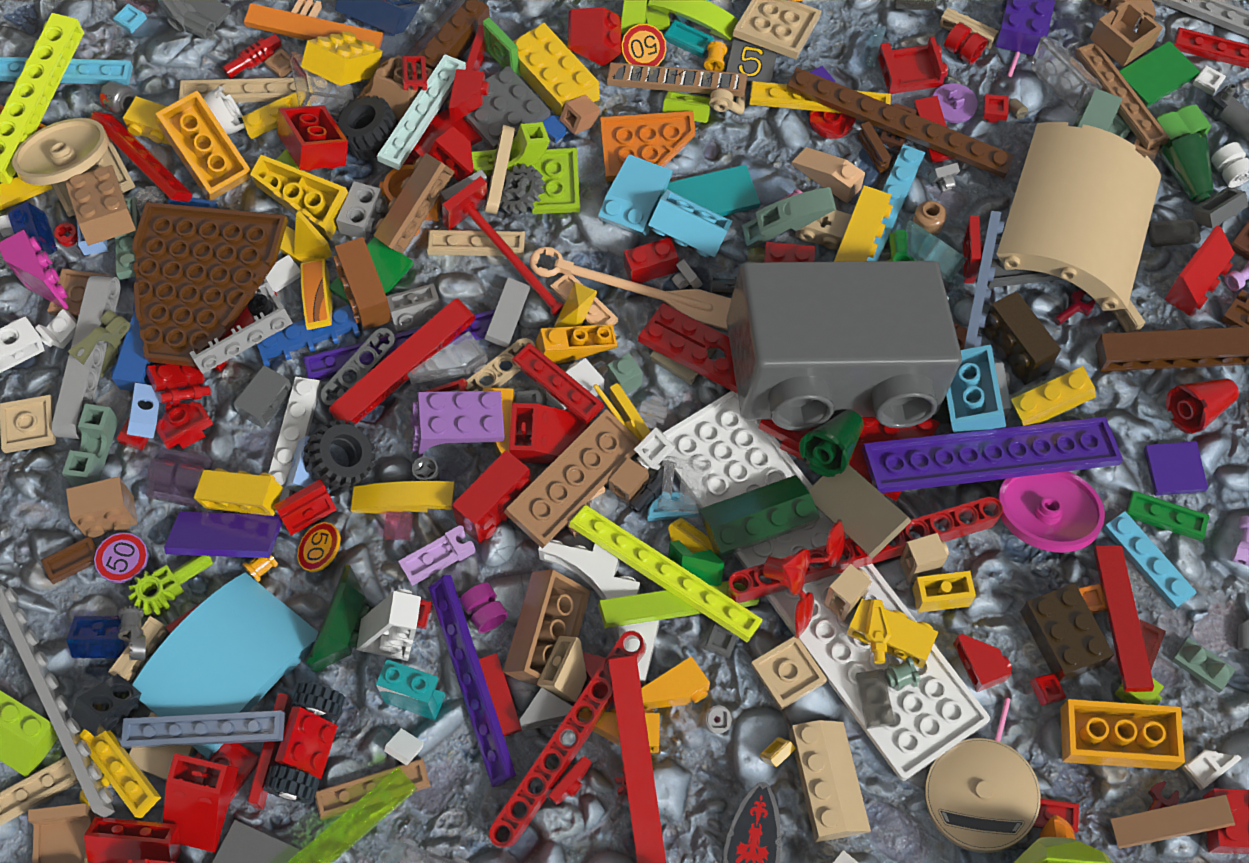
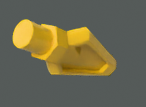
[865,600,892,664]

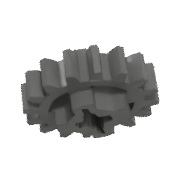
[499,164,545,215]

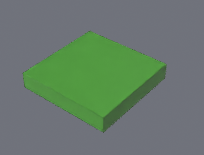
[483,17,520,76]

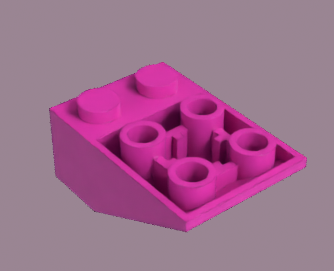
[0,230,69,309]

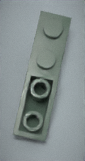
[742,187,836,249]
[114,197,140,280]

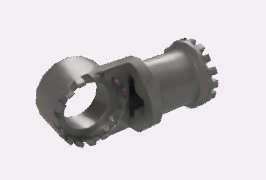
[118,606,146,660]

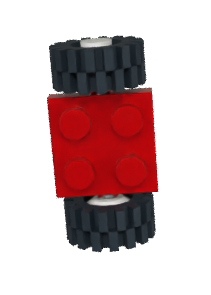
[263,682,346,804]

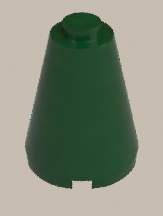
[1159,133,1214,203]
[799,410,864,477]

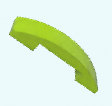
[647,0,738,41]

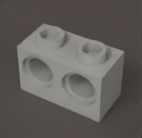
[336,181,385,240]

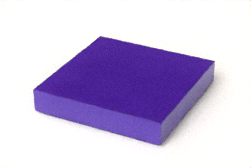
[1144,441,1208,496]

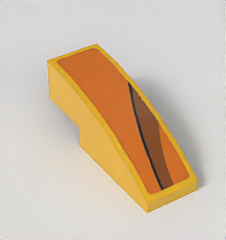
[301,258,332,330]

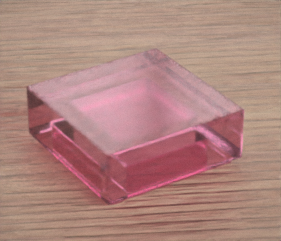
[383,512,413,541]

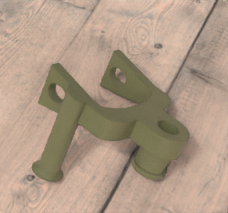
[67,310,131,378]

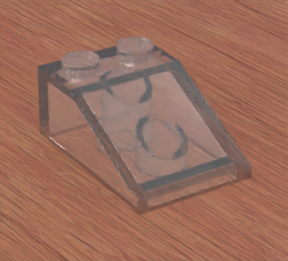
[289,52,354,116]

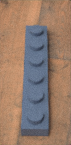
[964,211,1004,349]
[121,711,285,748]

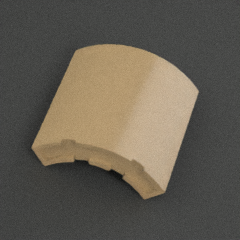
[997,122,1161,311]

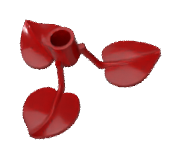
[763,519,845,639]

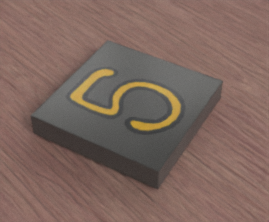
[726,40,777,86]

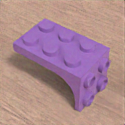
[410,391,505,459]

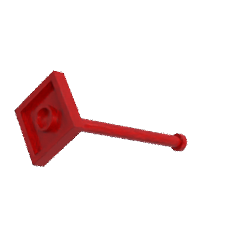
[442,176,564,316]
[962,216,984,284]

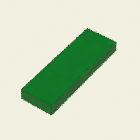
[1126,490,1210,541]

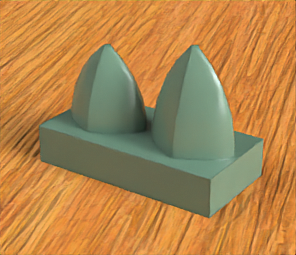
[1172,638,1236,693]

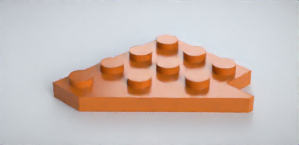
[600,111,695,181]

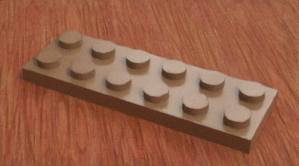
[504,409,642,549]

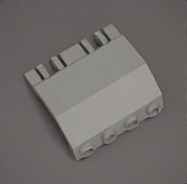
[190,278,293,374]

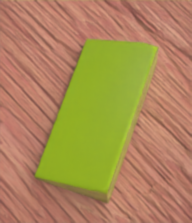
[662,91,711,123]

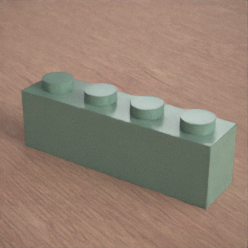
[1074,88,1123,131]

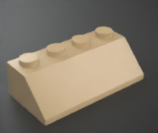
[789,720,871,843]

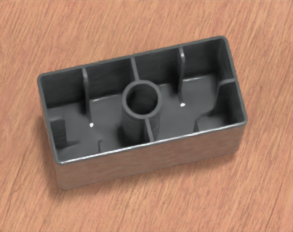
[726,261,962,431]

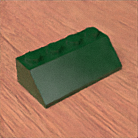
[698,475,820,558]

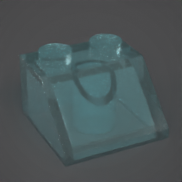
[907,220,967,283]

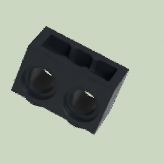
[71,674,142,737]

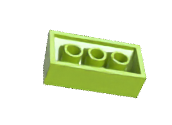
[0,690,59,778]

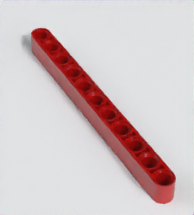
[727,497,1003,603]

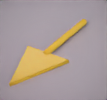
[593,384,641,440]

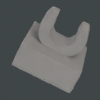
[928,163,960,192]
[672,259,703,290]

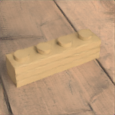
[939,8,999,49]
[108,616,167,682]

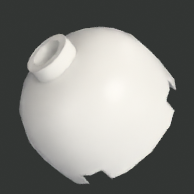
[204,86,245,135]

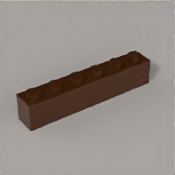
[1095,325,1249,372]

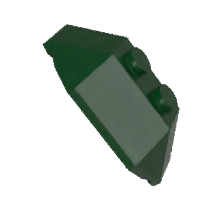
[306,564,371,672]

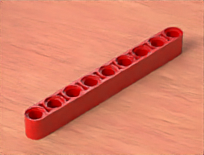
[489,631,646,848]

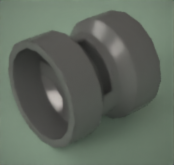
[412,456,440,481]

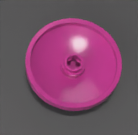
[997,471,1105,552]

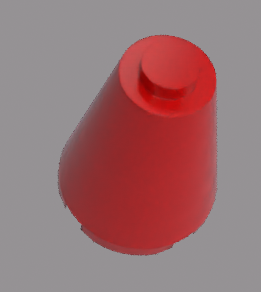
[1166,378,1239,434]

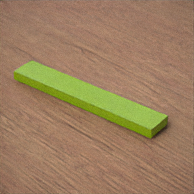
[598,581,759,628]

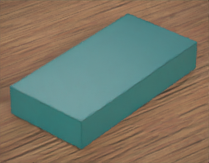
[664,20,714,58]

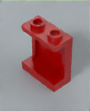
[877,36,948,94]

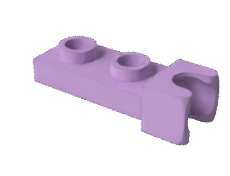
[398,525,475,586]

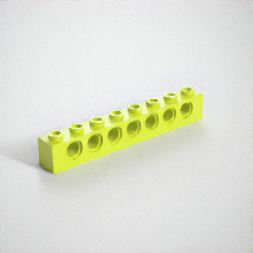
[0,13,84,184]

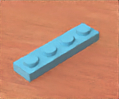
[1103,511,1197,610]

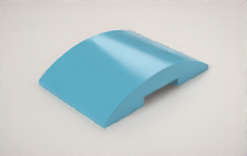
[132,572,318,760]

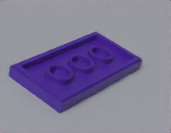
[164,511,283,558]

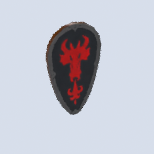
[723,782,781,863]

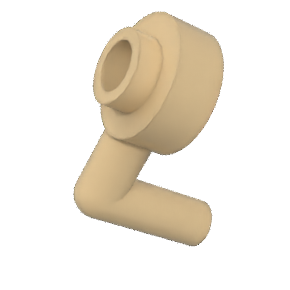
[709,89,746,115]

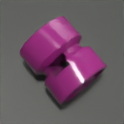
[460,582,508,633]

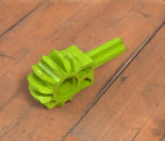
[128,556,213,616]

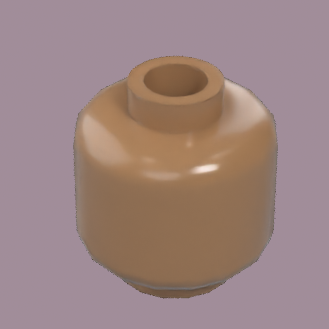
[913,200,947,237]

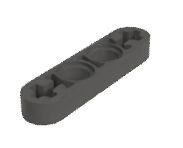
[321,328,395,407]

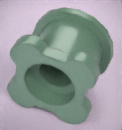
[885,657,920,691]

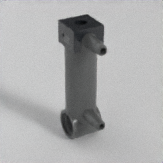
[1204,84,1249,142]

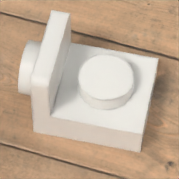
[35,309,77,349]
[634,427,675,470]

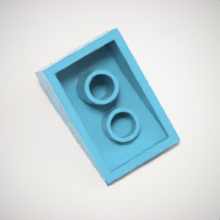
[598,154,673,238]

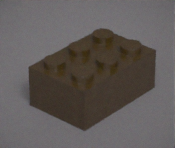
[982,291,1061,385]
[1020,583,1114,683]

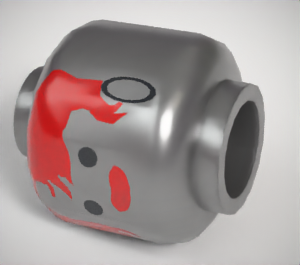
[100,81,135,115]

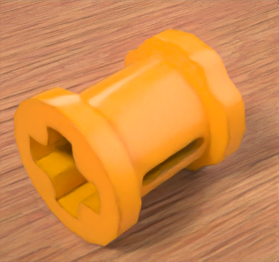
[704,41,727,72]
[242,555,278,582]

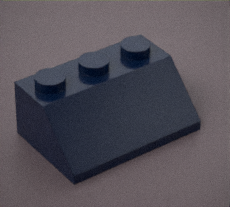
[335,0,420,36]

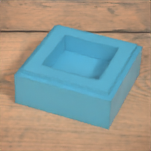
[113,4,147,33]

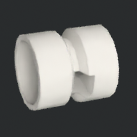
[1211,142,1249,188]

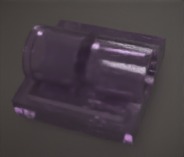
[145,448,214,508]

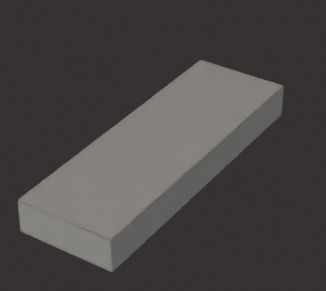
[485,277,531,348]

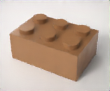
[65,165,136,246]

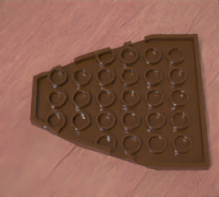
[132,202,288,367]

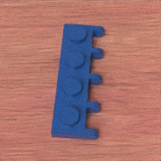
[257,305,361,367]

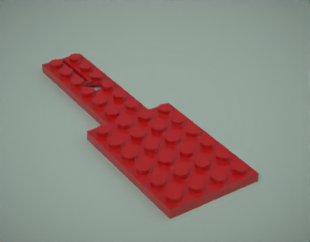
[637,303,940,501]

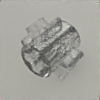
[135,186,166,213]
[639,395,668,429]

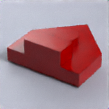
[155,402,213,450]

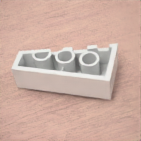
[356,589,421,661]

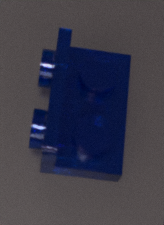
[8,201,58,255]
[66,616,126,659]

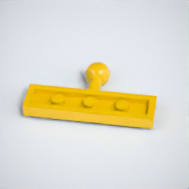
[79,729,161,818]

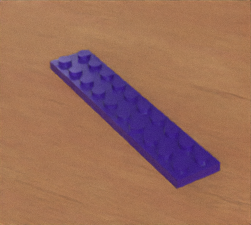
[862,417,1123,493]

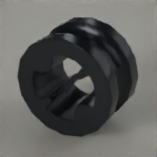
[248,294,274,319]

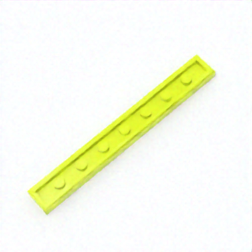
[569,505,763,642]

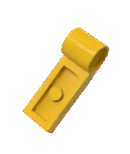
[242,91,312,139]

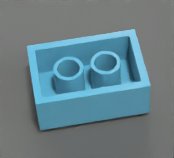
[648,189,732,257]
[946,345,1006,434]

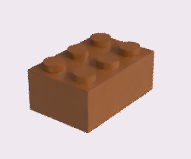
[333,237,392,331]

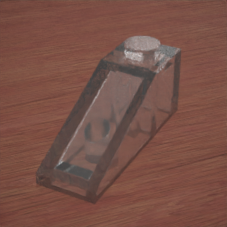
[407,331,488,384]

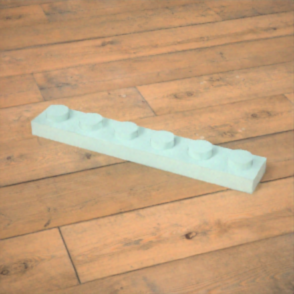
[377,54,466,170]

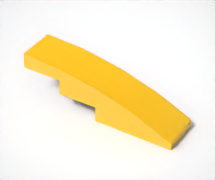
[351,481,455,515]

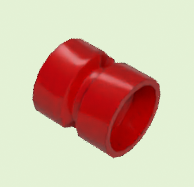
[944,22,988,65]

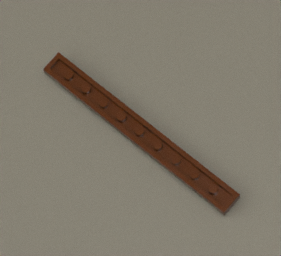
[786,67,1015,179]

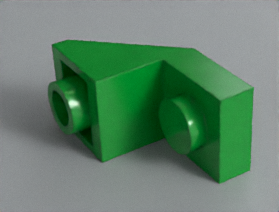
[668,540,725,586]

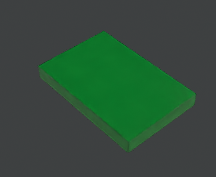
[1119,41,1200,107]
[330,236,413,305]

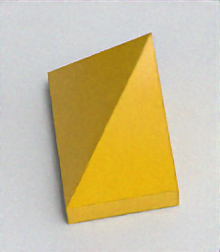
[294,211,332,258]
[554,282,597,328]
[668,517,715,553]

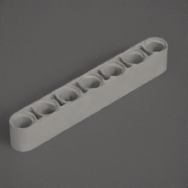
[52,276,120,439]

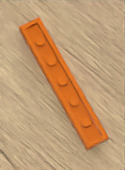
[244,3,383,49]

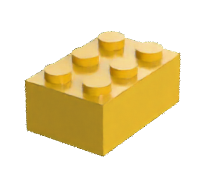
[301,31,383,86]

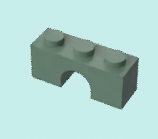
[62,404,119,487]

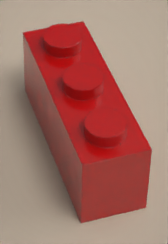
[84,817,181,863]

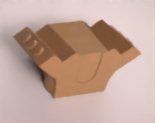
[356,55,433,122]

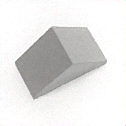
[520,687,572,732]

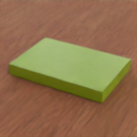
[532,148,580,214]

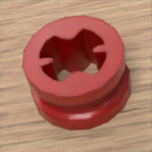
[54,222,78,247]

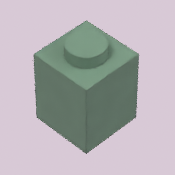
[607,353,643,394]

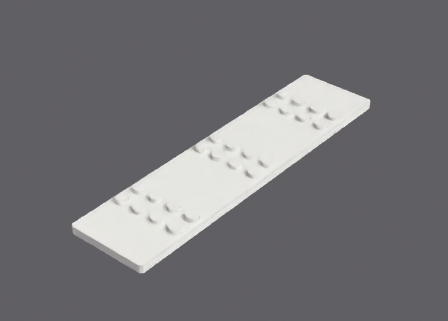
[663,391,990,781]

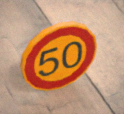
[621,24,666,66]
[297,522,341,572]

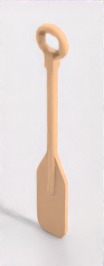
[529,247,731,331]

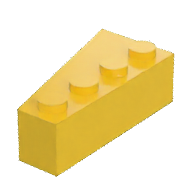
[250,155,348,241]

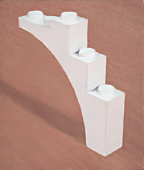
[538,540,659,687]

